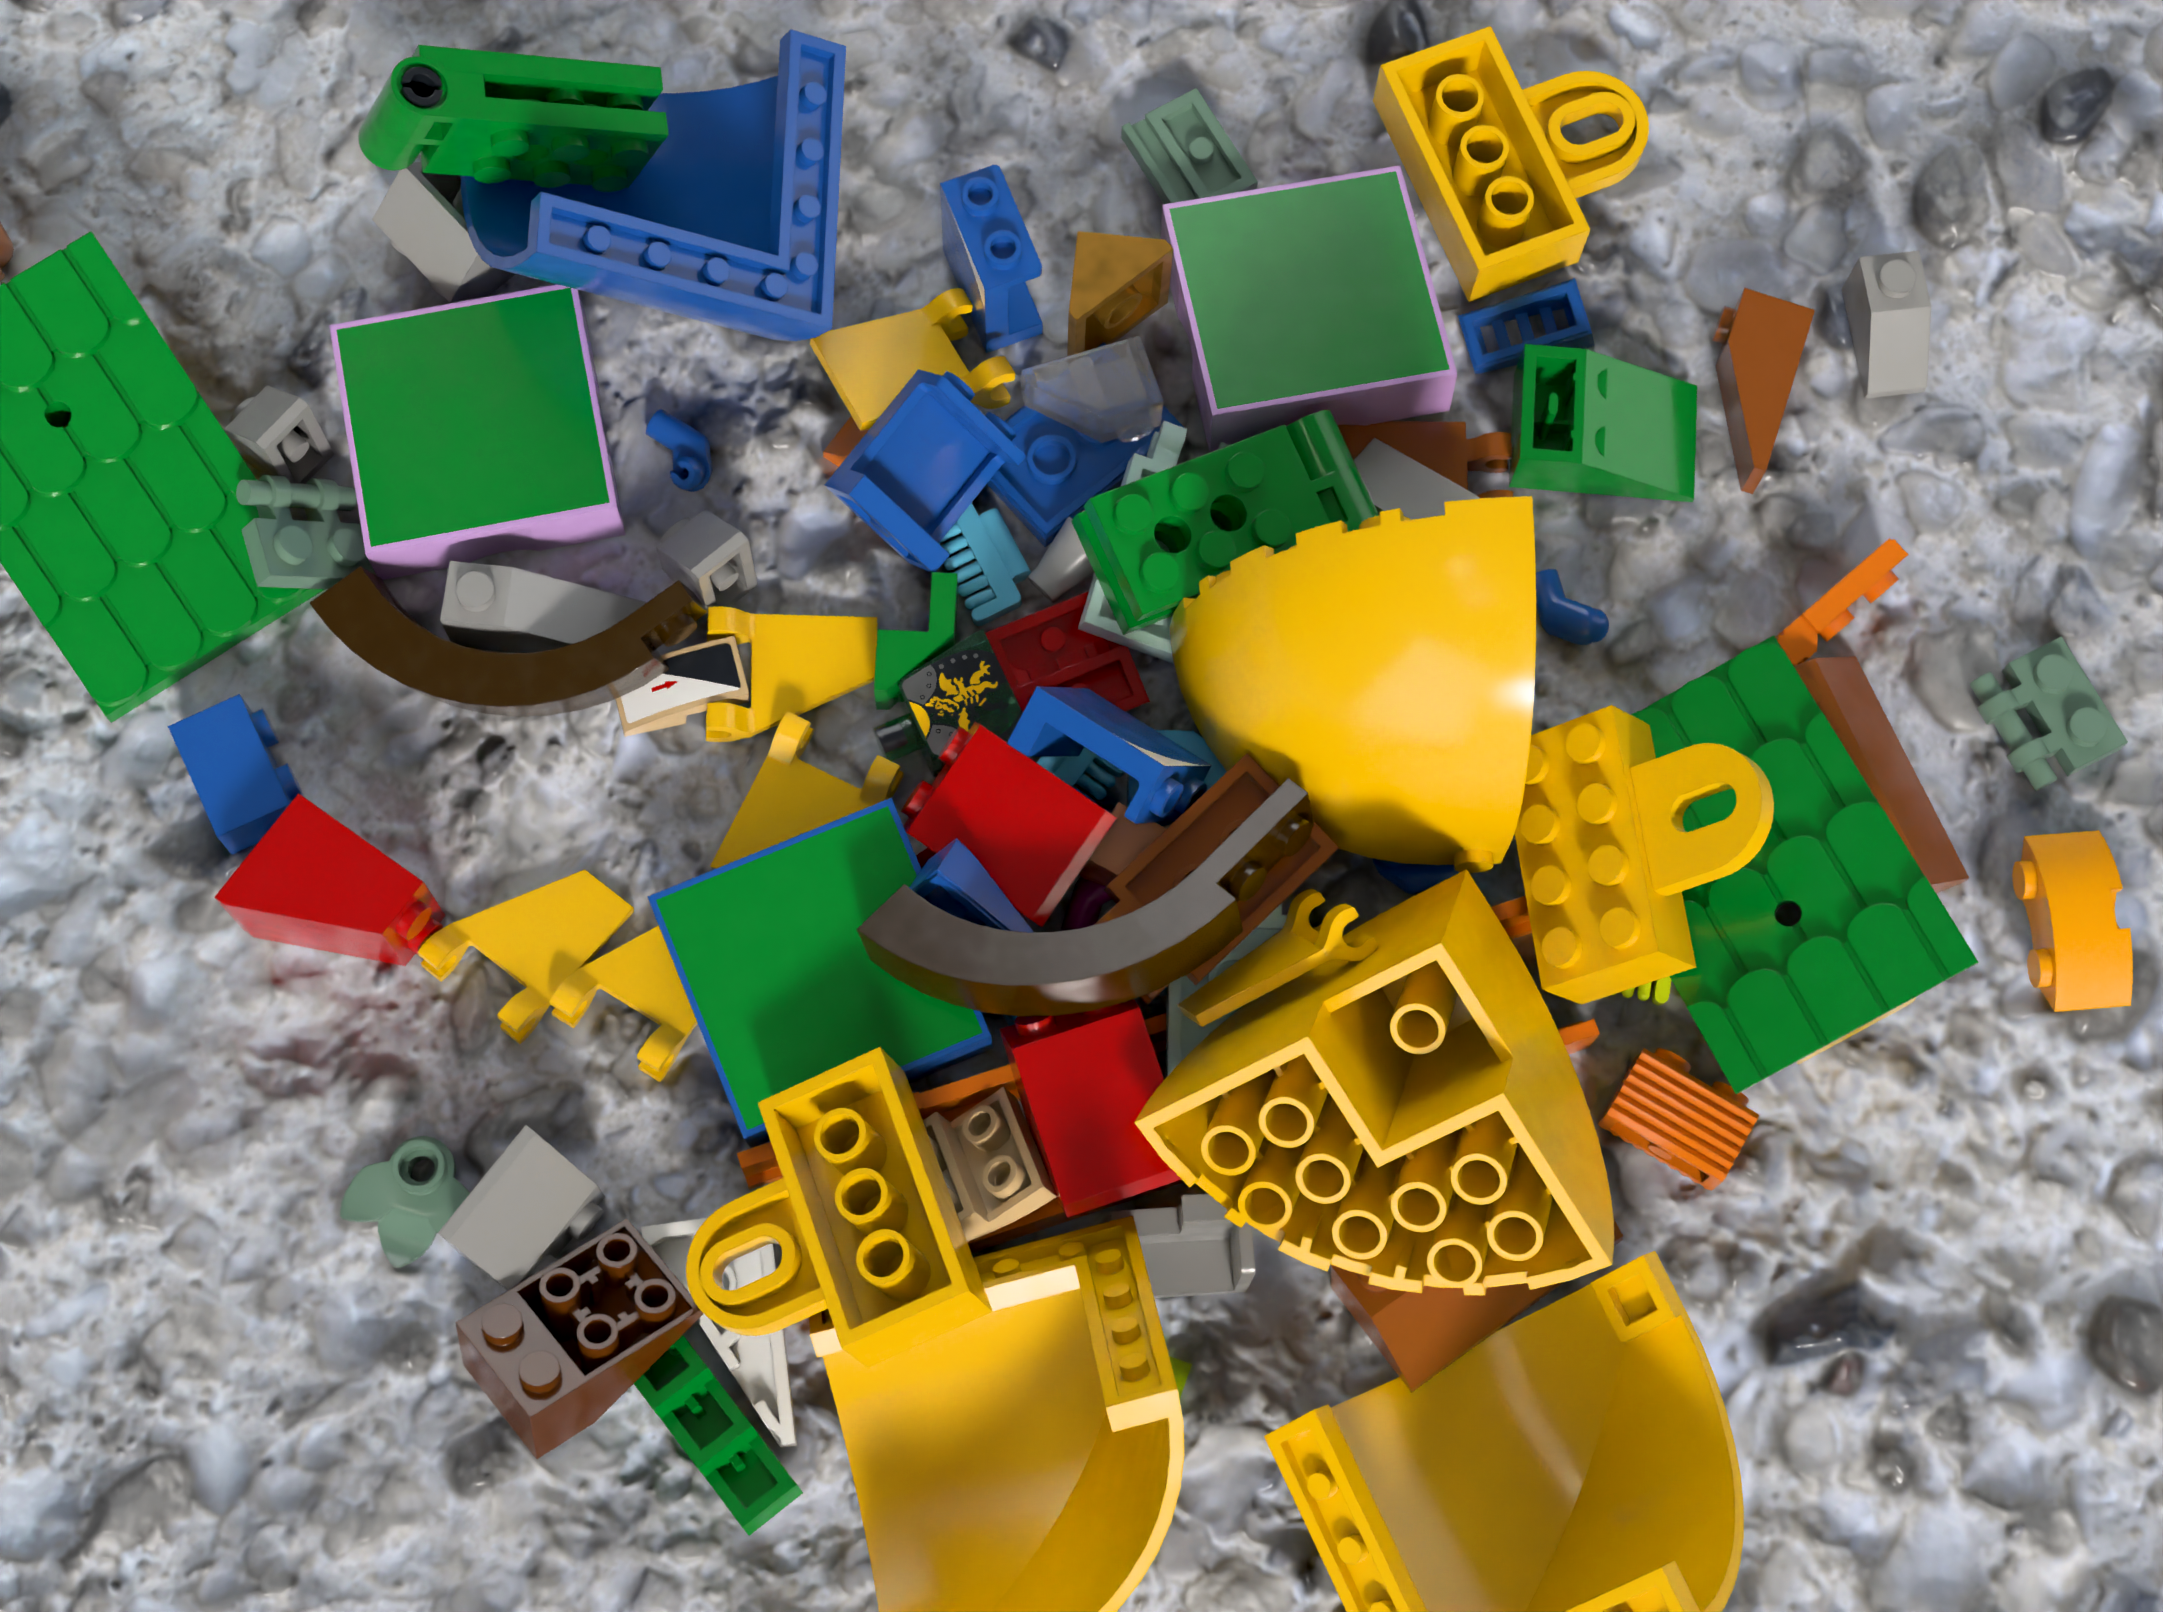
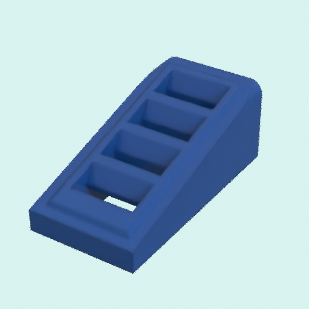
[1458,278,1595,375]
[909,838,1034,933]

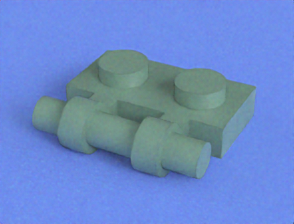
[236,475,376,589]
[1969,636,2128,791]

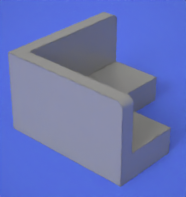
[1109,1194,1255,1298]

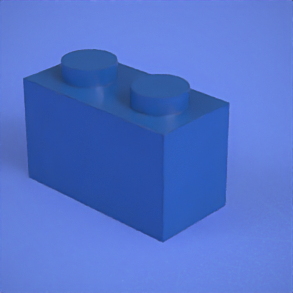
[168,694,304,855]

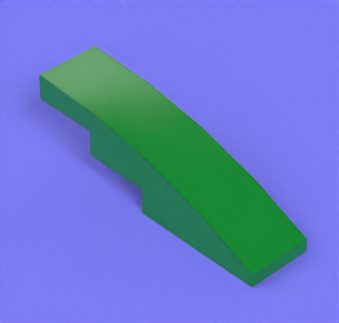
[634,1335,803,1536]

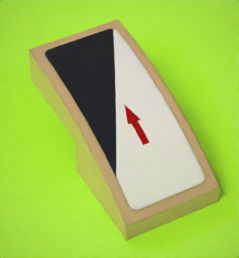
[615,636,749,737]

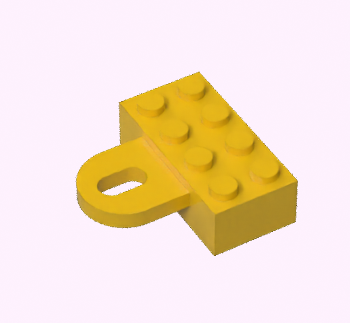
[1373,26,1649,302]
[1515,705,1774,1005]
[686,1047,993,1367]

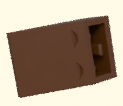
[455,1218,703,1459]

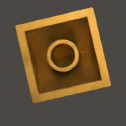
[1067,231,1173,368]

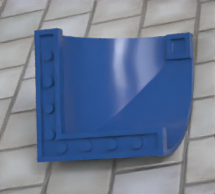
[460,29,846,341]

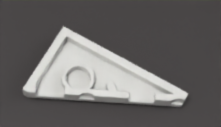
[641,1218,797,1448]

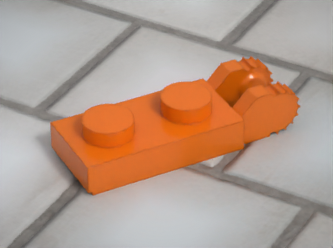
[1775,538,1908,666]

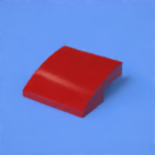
[981,591,1150,716]

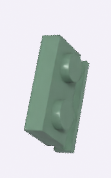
[1121,88,1258,204]

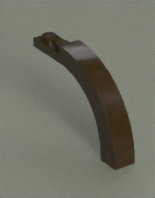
[857,778,1314,1016]

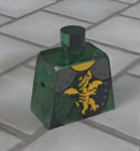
[873,629,1023,777]

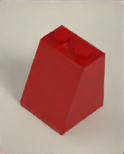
[901,721,1117,927]
[214,793,446,966]
[1000,999,1182,1218]

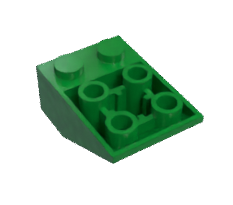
[1509,344,1697,502]

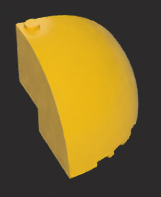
[1169,496,1536,873]
[1134,869,1614,1296]

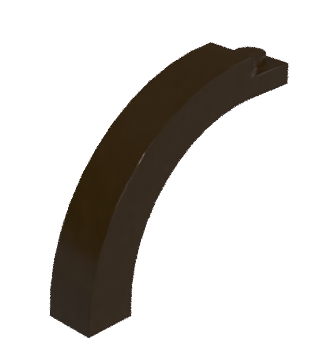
[310,566,708,717]

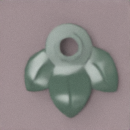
[340,1136,470,1268]

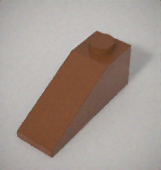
[1712,288,1815,494]

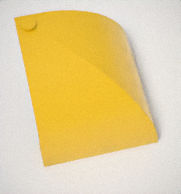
[809,1215,1185,1612]
[1264,1251,1744,1612]

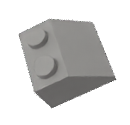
[372,162,516,302]
[438,1125,605,1291]

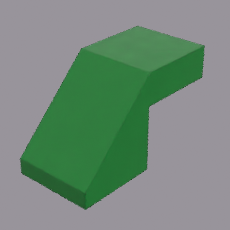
[874,572,958,710]

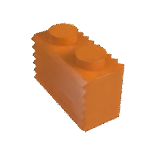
[1598,1048,1759,1191]

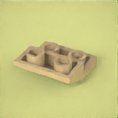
[923,1087,1057,1242]

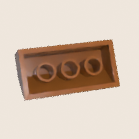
[1794,656,1969,894]
[1330,1217,1623,1393]

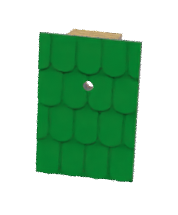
[0,231,325,723]
[1631,635,1979,1095]

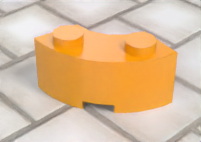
[2012,830,2133,1012]

